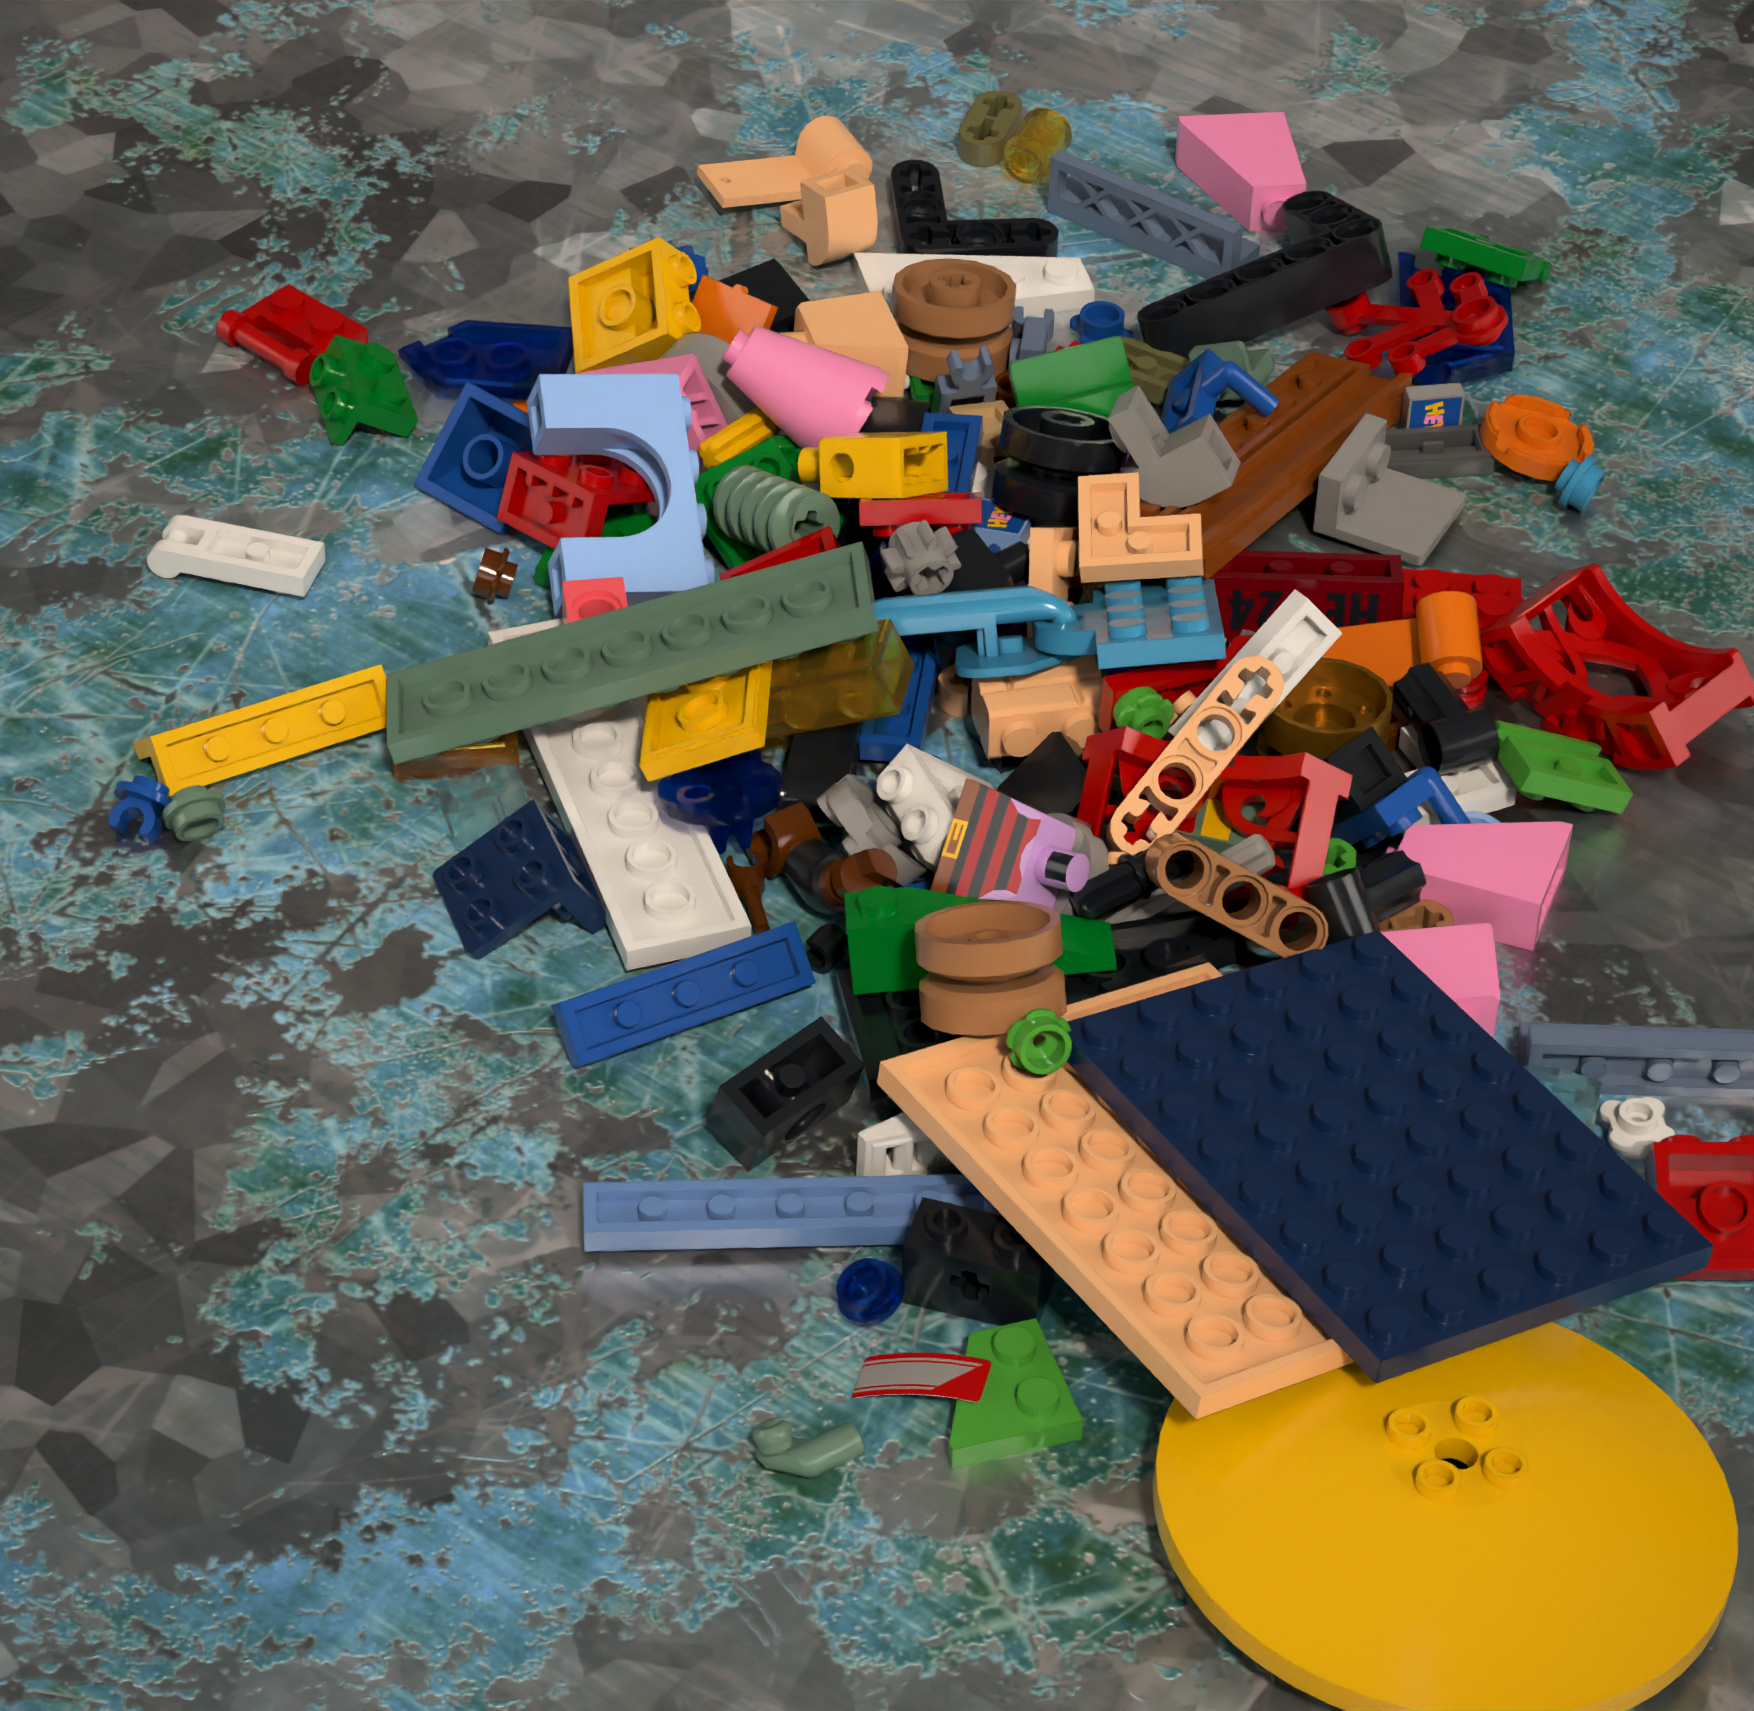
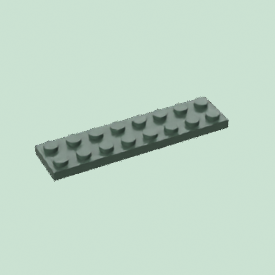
[387,541,879,764]

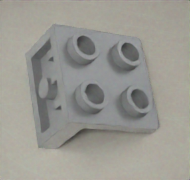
[1313,413,1466,566]

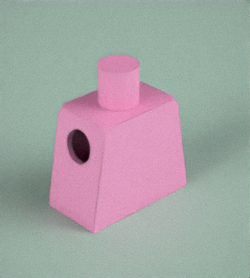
[1381,922,1500,1038]

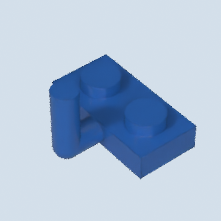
[1160,348,1279,434]
[1330,766,1471,849]

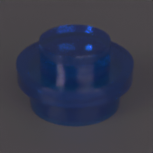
[836,1258,905,1327]

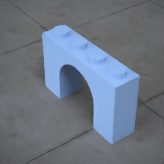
[527,374,715,618]

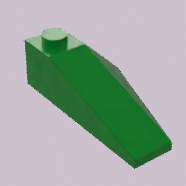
[844,886,1117,995]

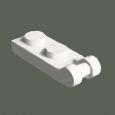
[147,515,325,597]

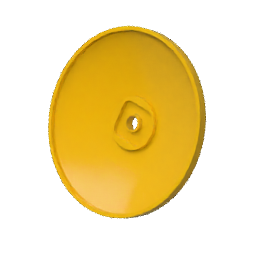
[1153,1322,1738,1711]

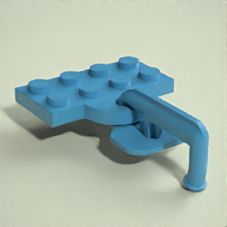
[865,576,1226,709]

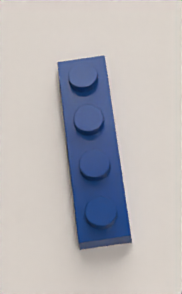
[551,921,816,1068]

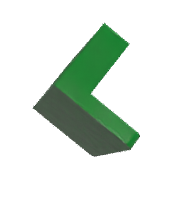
[1010,336,1134,416]

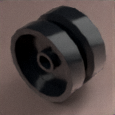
[991,405,1127,523]

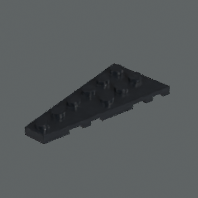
[836,910,1236,1103]

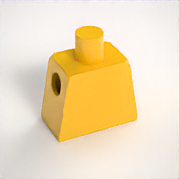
[798,431,948,498]

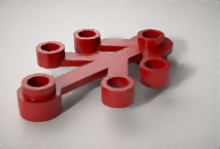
[1325,268,1508,376]

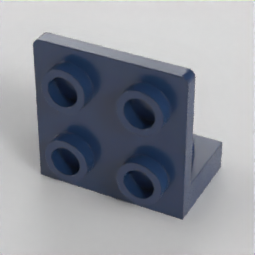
[433,799,607,960]

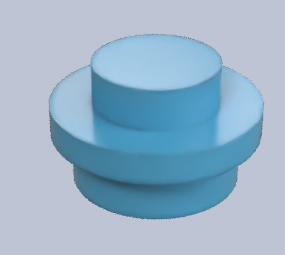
[1555,455,1606,511]

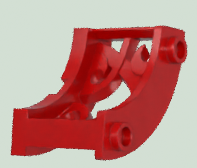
[1479,563,1754,770]
[1077,726,1353,931]

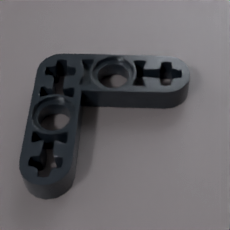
[890,159,1059,257]

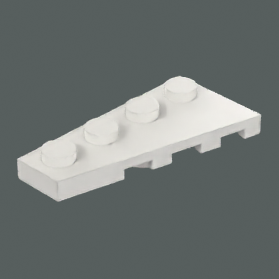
[853,253,1095,319]

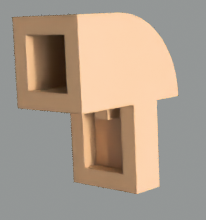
[780,168,878,266]

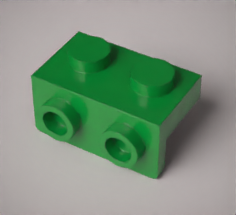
[309,334,419,446]

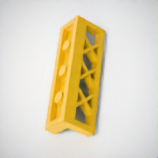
[133,664,387,797]

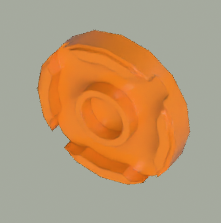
[1479,394,1595,482]

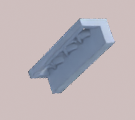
[1047,150,1260,279]
[1517,1022,1754,1099]

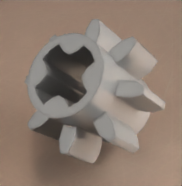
[880,520,961,595]

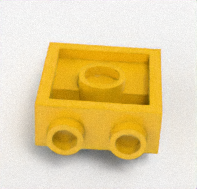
[568,236,701,374]

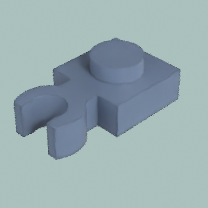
[931,346,998,414]

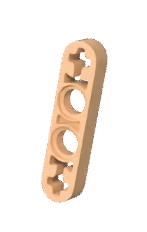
[1106,656,1284,855]

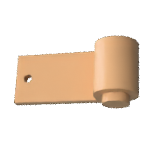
[697,115,872,208]

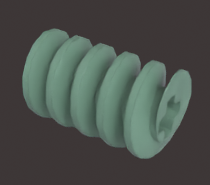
[713,465,840,552]

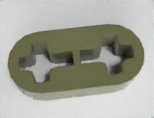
[958,90,1022,167]

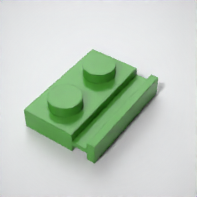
[1495,720,1633,814]

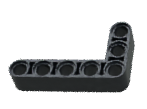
[1137,190,1393,360]

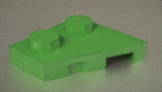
[948,1318,1083,1469]

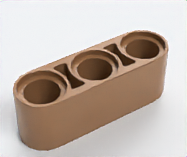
[1145,833,1328,958]

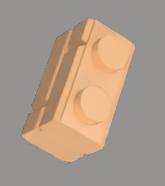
[971,655,1103,759]

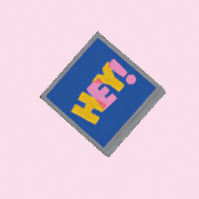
[1400,383,1465,429]

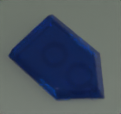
[398,320,574,402]

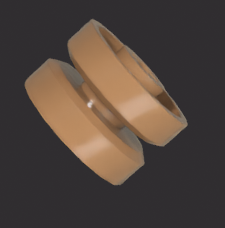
[891,258,1017,382]
[914,901,1067,1036]

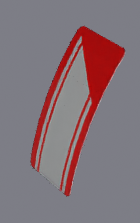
[852,1353,992,1402]

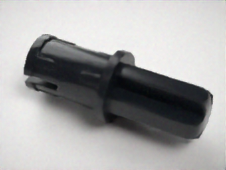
[1070,832,1194,919]

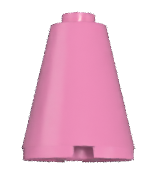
[722,326,890,449]

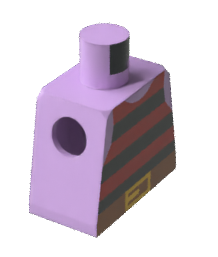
[930,778,1090,909]

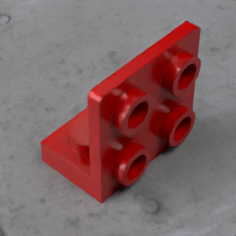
[497,451,655,549]

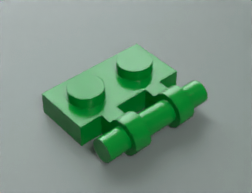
[1420,225,1552,288]

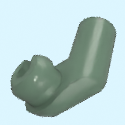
[753,1418,864,1478]

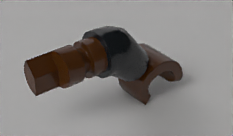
[745,801,898,915]

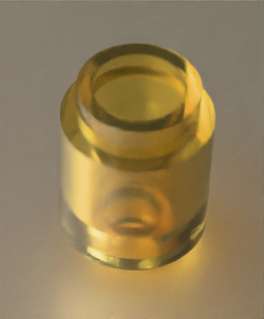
[1003,108,1072,184]

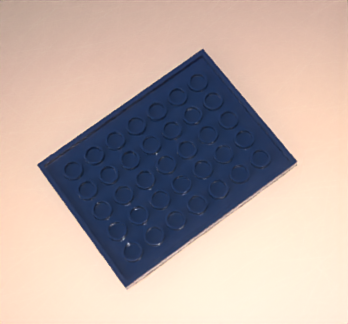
[1066,930,1714,1384]

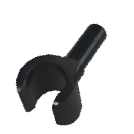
[806,923,850,974]

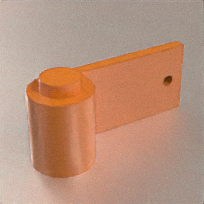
[1323,591,1483,692]

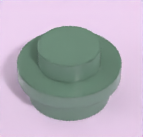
[162,785,226,841]

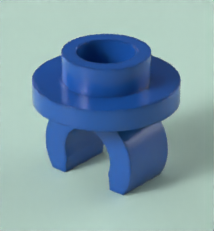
[109,775,172,844]

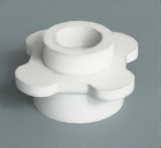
[1599,1097,1675,1160]

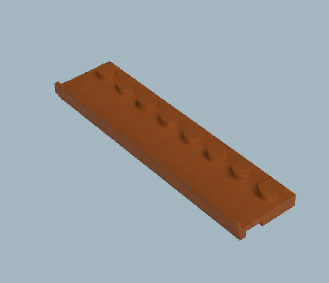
[1140,352,1417,580]

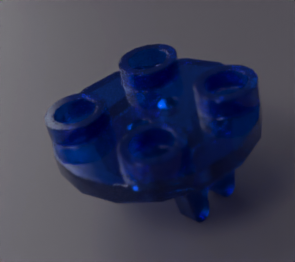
[657,748,784,854]

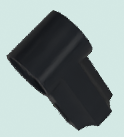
[1393,663,1499,775]
[1304,850,1427,946]

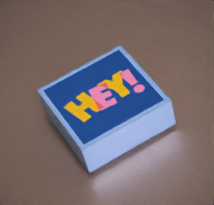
[970,498,1037,550]

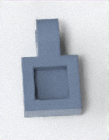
[1008,306,1055,371]

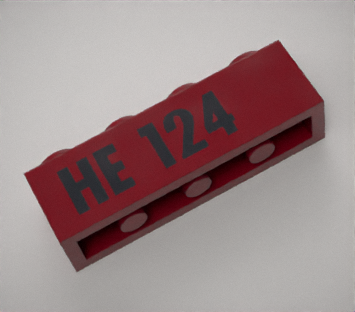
[1158,550,1404,642]

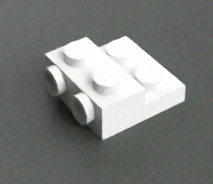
[875,744,995,872]

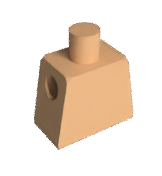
[780,291,909,397]

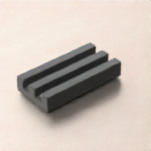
[1385,424,1495,479]

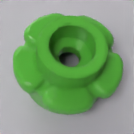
[1113,686,1174,739]
[1006,1008,1072,1074]

